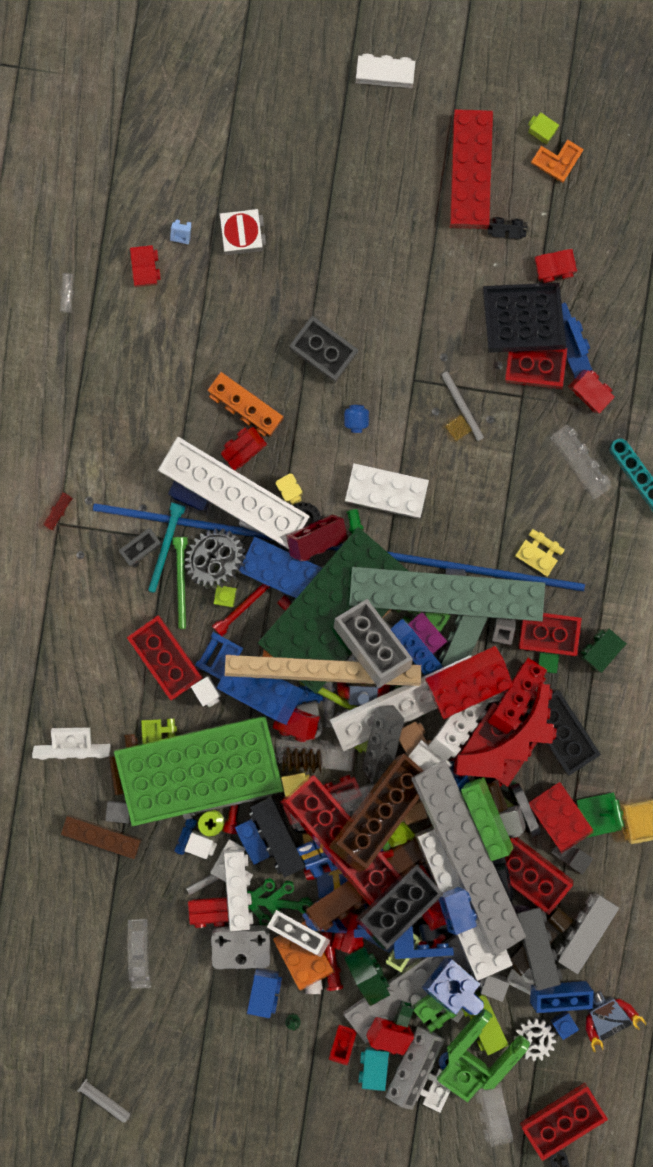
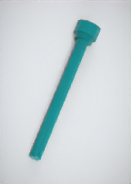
[148,502,186,593]

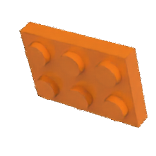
[273,921,334,991]

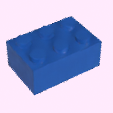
[247,968,282,1018]

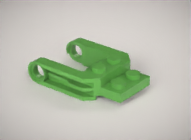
[437,1008,530,1103]

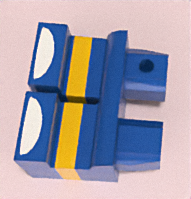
[297,840,338,878]

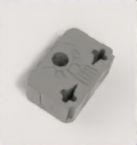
[211,925,271,969]

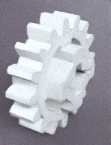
[514,1018,556,1061]

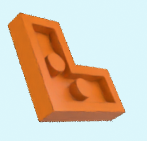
[531,140,584,183]

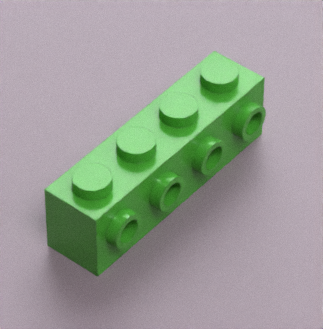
[461,777,514,861]

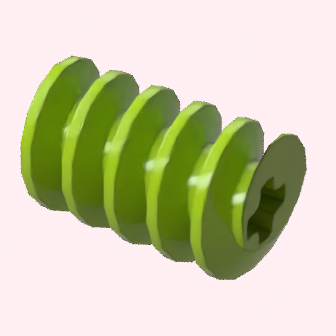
[198,810,224,837]

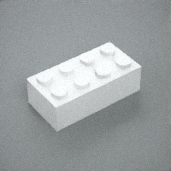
[345,464,429,519]

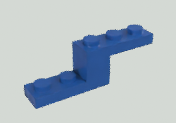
[354,925,454,959]

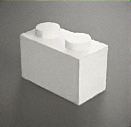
[191,676,221,707]
[185,830,217,859]

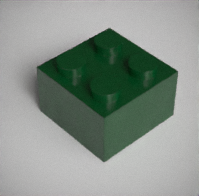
[580,628,627,673]
[344,947,390,1006]

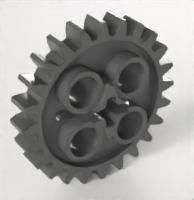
[185,528,246,589]

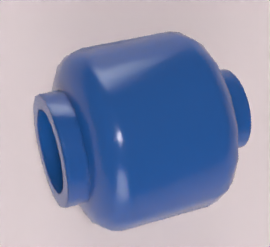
[344,405,369,433]

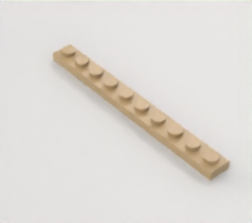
[225,655,421,686]

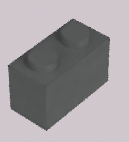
[118,528,162,567]

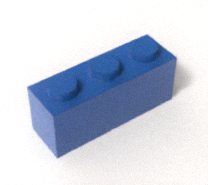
[530,981,594,1013]

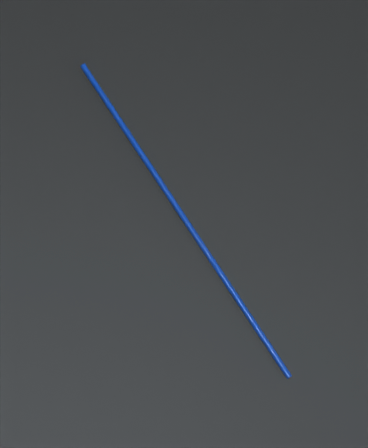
[93,503,585,592]

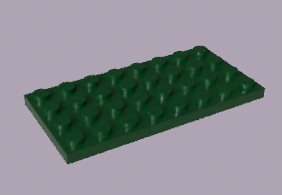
[257,527,408,694]

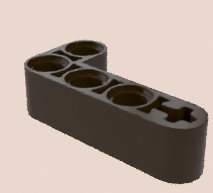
[510,907,573,976]

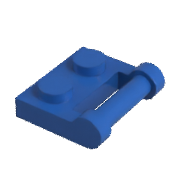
[195,632,243,680]

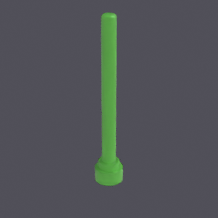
[172,537,188,629]

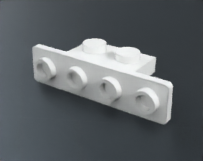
[32,728,111,760]

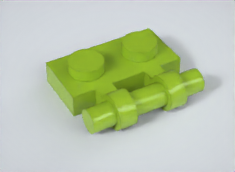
[141,718,177,744]

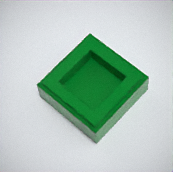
[538,652,559,673]

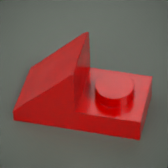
[329,1025,357,1066]

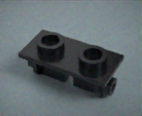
[488,217,528,239]

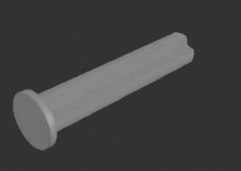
[77,1079,130,1123]

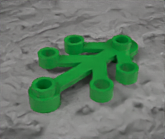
[247,878,314,926]

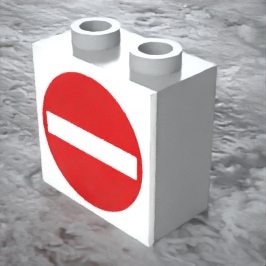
[220,209,266,255]

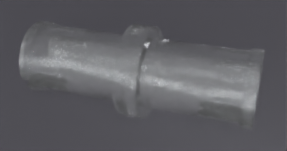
[59,273,75,313]

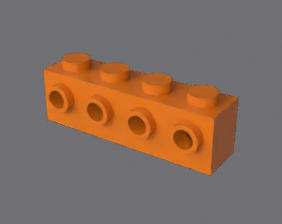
[208,372,284,437]

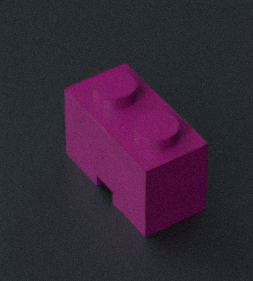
[408,612,447,654]

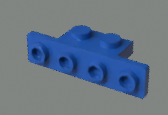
[562,303,592,378]

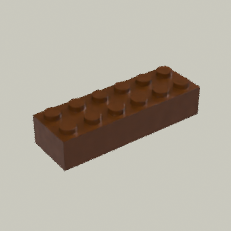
[329,754,424,872]

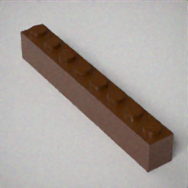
[306,823,433,932]

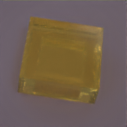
[445,415,472,442]

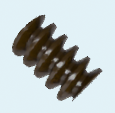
[282,747,322,773]

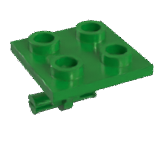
[576,792,625,838]

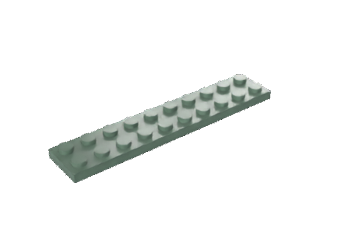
[349,567,545,622]

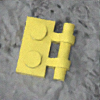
[515,529,565,577]

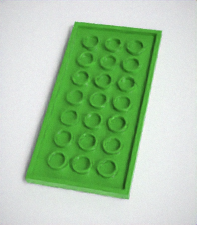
[114,715,283,826]

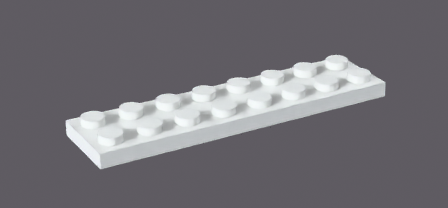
[157,437,309,549]
[330,655,472,751]

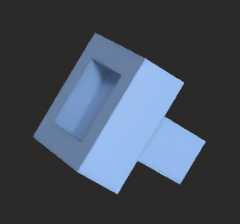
[170,220,191,244]

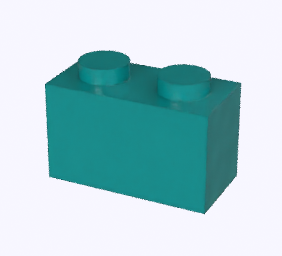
[358,1047,389,1091]

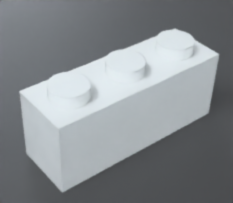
[356,54,415,88]
[267,910,330,957]

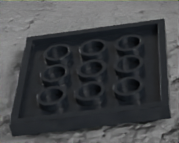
[483,283,566,353]

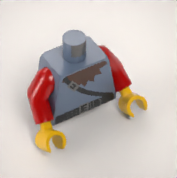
[585,991,646,1053]

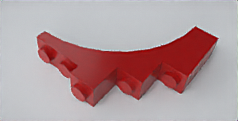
[453,684,556,779]

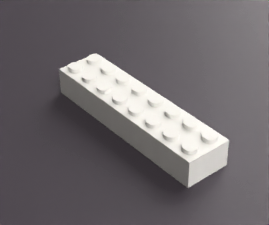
[414,826,512,981]

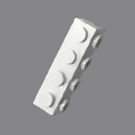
[428,700,488,761]
[223,849,253,931]

